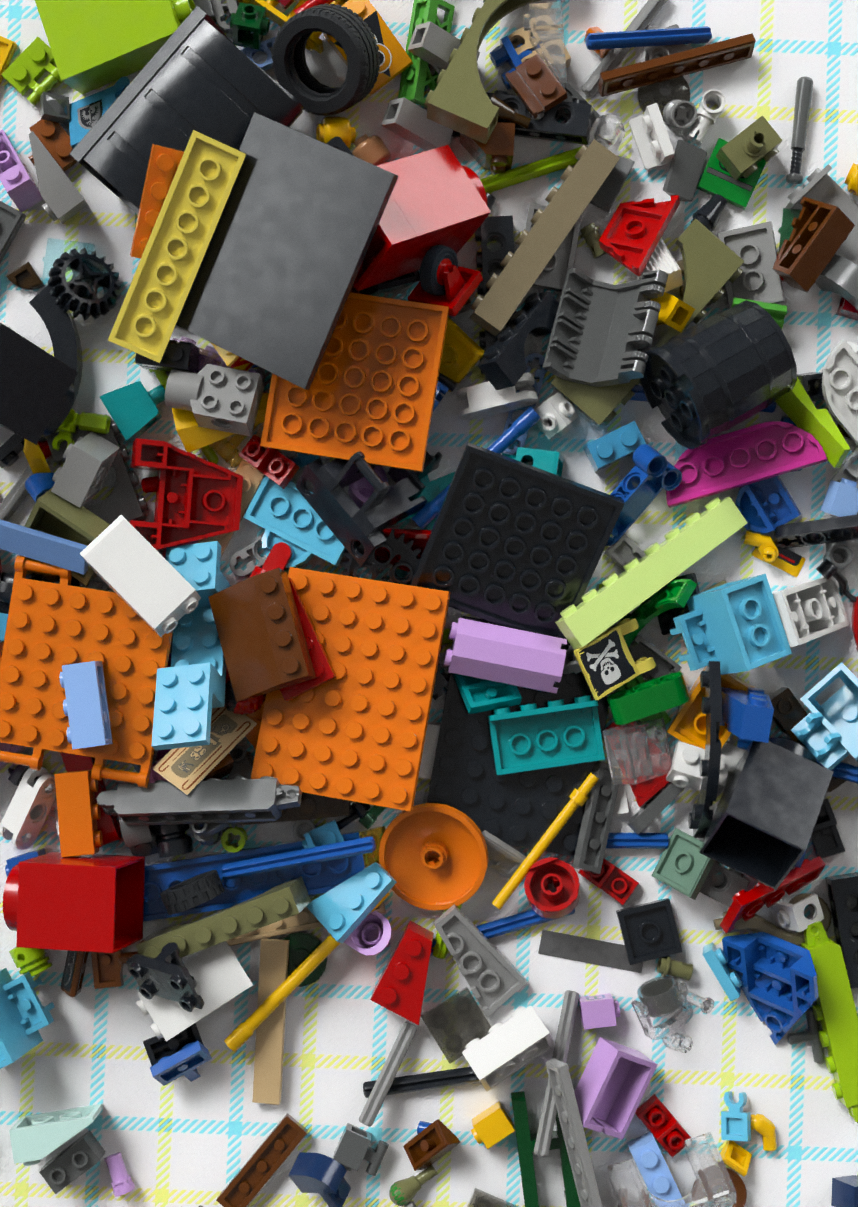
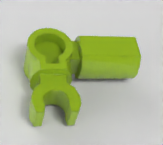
[52,409,111,451]

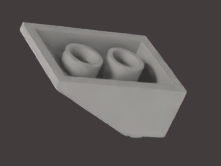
[29,131,88,224]

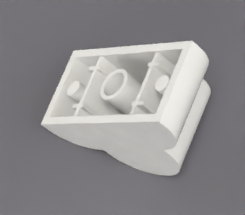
[772,576,849,648]

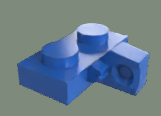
[150,1041,212,1086]

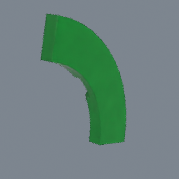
[620,579,697,647]

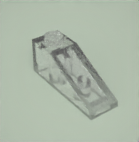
[523,2,567,89]

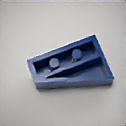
[720,687,774,743]

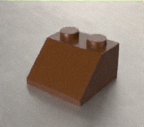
[459,123,515,174]

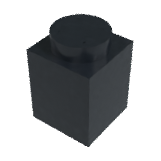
[0,323,78,445]
[699,738,833,890]

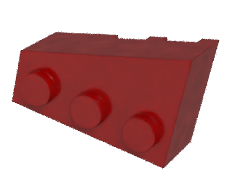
[370,921,434,1025]

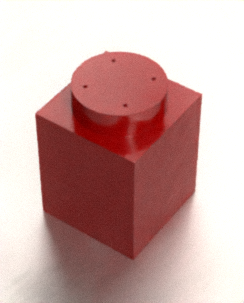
[3,852,145,953]

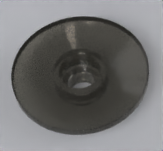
[637,76,690,122]

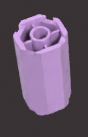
[443,618,567,694]

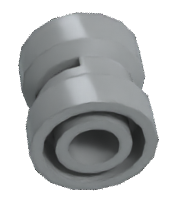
[663,99,697,128]

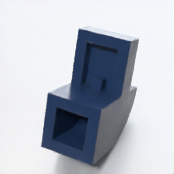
[289,1152,351,1207]

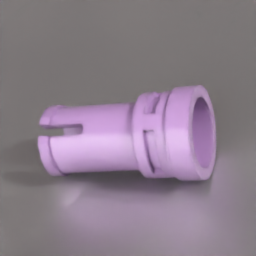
[104,1152,135,1197]

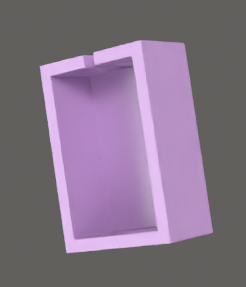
[574,1037,658,1140]

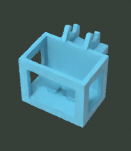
[670,574,792,675]
[791,662,858,770]
[0,968,55,1069]

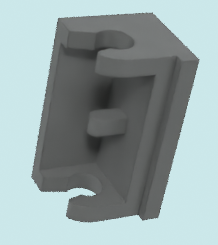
[628,635,682,680]

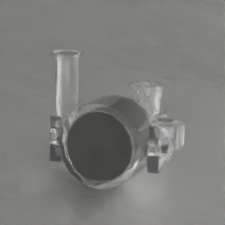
[631,976,714,1053]

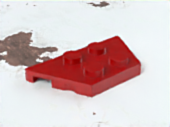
[599,195,680,276]

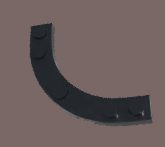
[688,661,722,838]

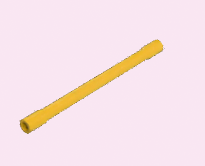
[224,892,390,1052]

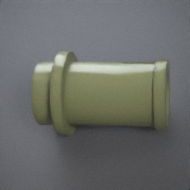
[580,222,606,259]
[657,956,693,981]

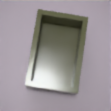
[24,487,110,585]

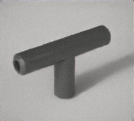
[787,1007,825,1063]

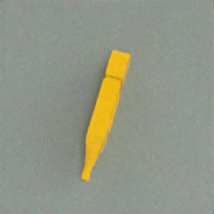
[23,439,51,474]

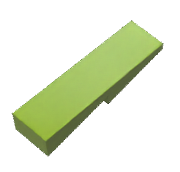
[775,377,850,468]

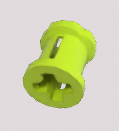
[221,826,248,853]

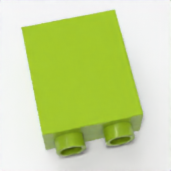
[35,0,196,95]

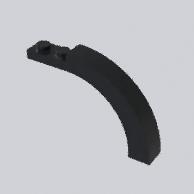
[0,286,83,468]

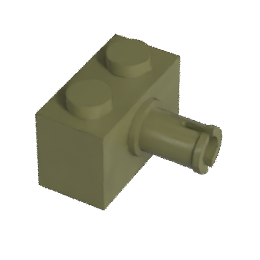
[716,115,783,181]

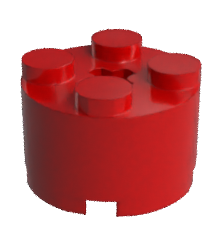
[524,857,580,919]

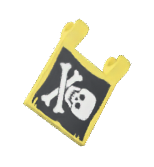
[573,618,656,700]

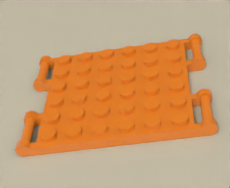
[0,555,173,788]

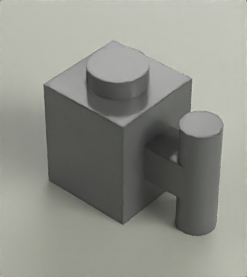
[333,1123,389,1176]

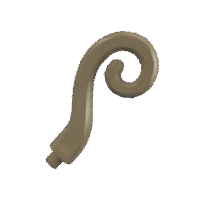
[713,893,832,946]

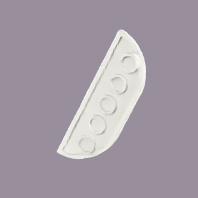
[822,340,858,446]

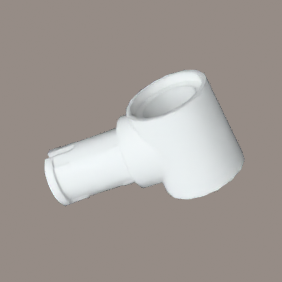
[686,89,726,145]

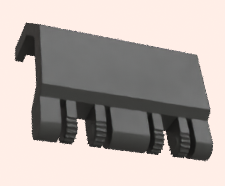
[542,268,668,388]

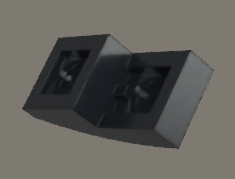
[811,798,845,859]

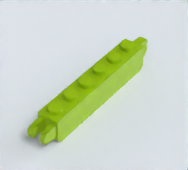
[801,921,858,1123]

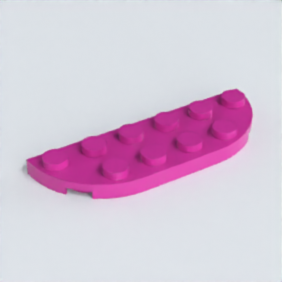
[666,421,827,508]

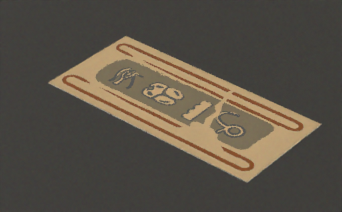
[152,704,257,795]

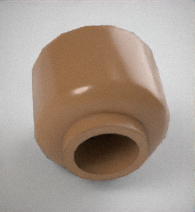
[352,134,391,166]

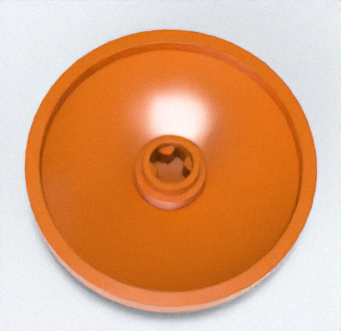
[379,803,488,910]

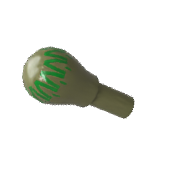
[389,1165,438,1206]

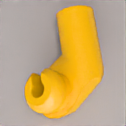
[743,531,779,563]
[751,1114,777,1151]

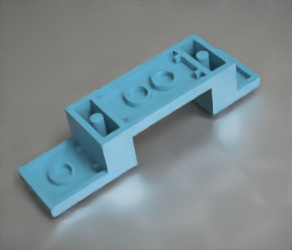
[151,541,231,750]

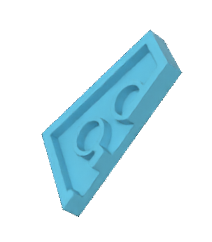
[306,862,397,944]

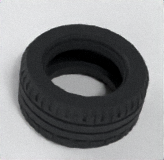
[272,4,380,116]

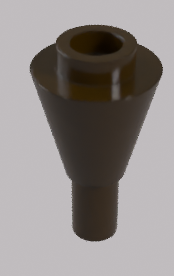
[490,94,531,129]

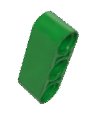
[607,672,690,725]

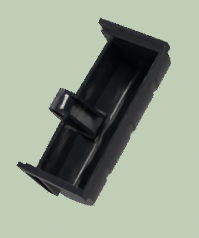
[70,6,304,215]

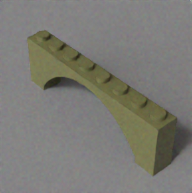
[425,0,541,144]
[551,218,745,427]

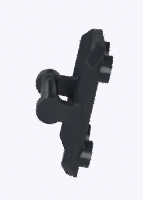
[126,942,204,1012]

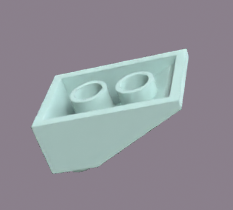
[9,1103,103,1166]

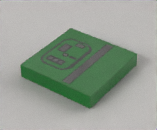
[696,138,766,210]

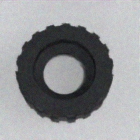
[160,870,225,915]

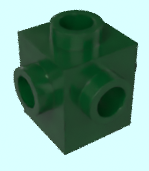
[230,2,270,50]

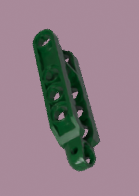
[511,1091,581,1207]

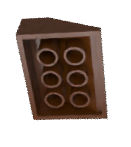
[208,568,316,702]

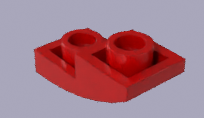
[239,434,300,489]
[578,858,639,905]
[635,1094,693,1158]

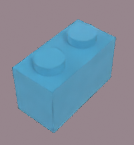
[583,421,646,472]

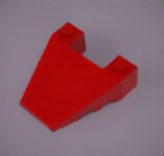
[128,438,243,550]

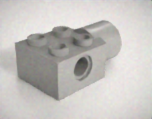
[165,364,264,437]

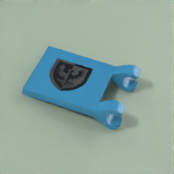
[69,76,130,149]

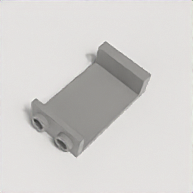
[785,164,858,265]

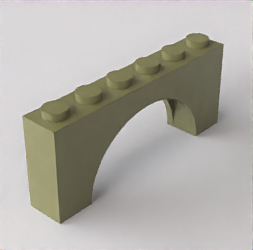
[136,876,311,958]

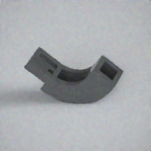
[815,254,858,311]

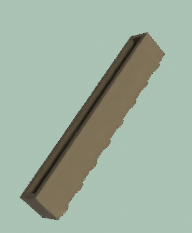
[469,139,620,337]

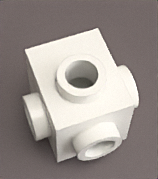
[535,391,578,439]

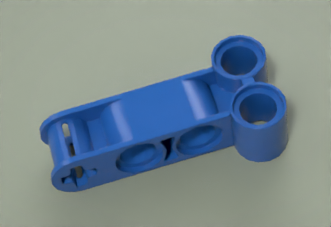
[606,444,682,546]

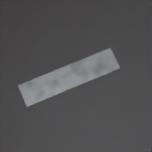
[538,930,643,973]

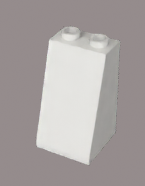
[80,515,201,637]
[136,941,253,1042]

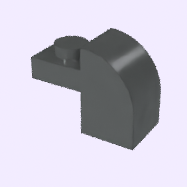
[118,815,158,857]

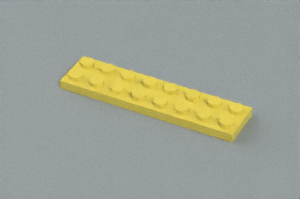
[108,130,247,363]

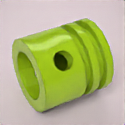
[9,947,53,977]

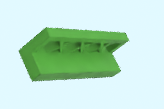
[398,0,455,108]

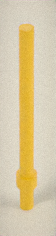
[492,773,599,909]

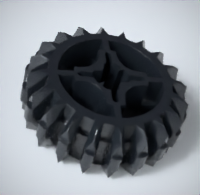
[47,248,122,321]

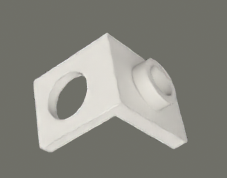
[771,894,824,932]

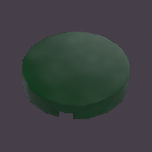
[282,931,328,987]

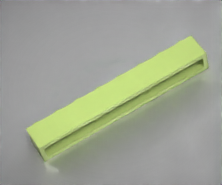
[555,496,747,649]

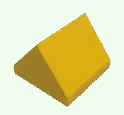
[716,1140,752,1176]

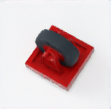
[407,245,483,317]

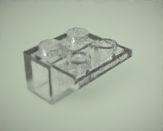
[603,718,672,785]

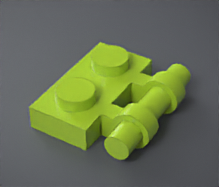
[1,37,62,106]

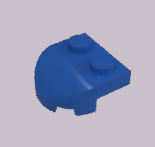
[735,476,801,533]

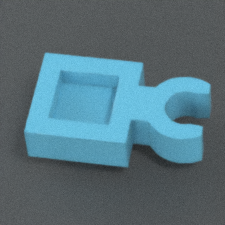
[721,1091,751,1142]

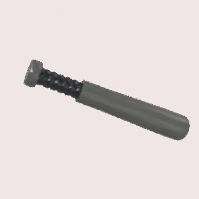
[786,76,813,184]

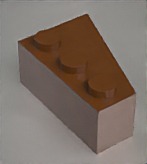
[772,196,855,292]

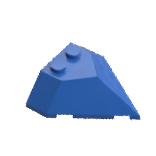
[722,932,818,1045]

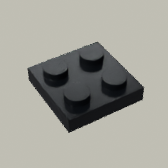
[616,898,683,965]

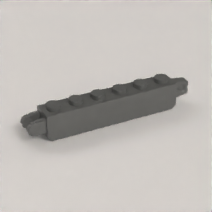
[96,776,302,826]

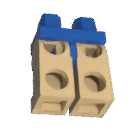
[489,13,571,90]

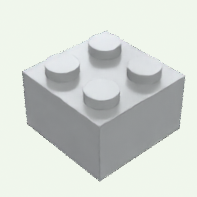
[51,431,120,508]

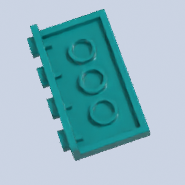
[488,695,605,775]

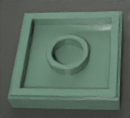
[651,828,715,900]

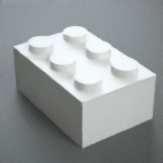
[462,1006,554,1092]

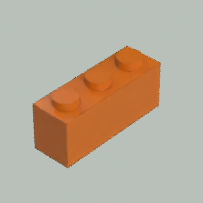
[55,770,103,857]

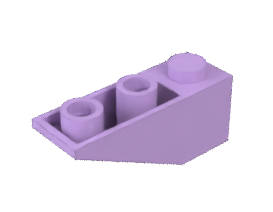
[0,129,43,212]

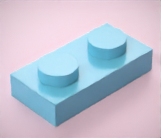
[702,942,742,1001]

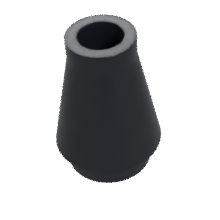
[691,194,727,232]

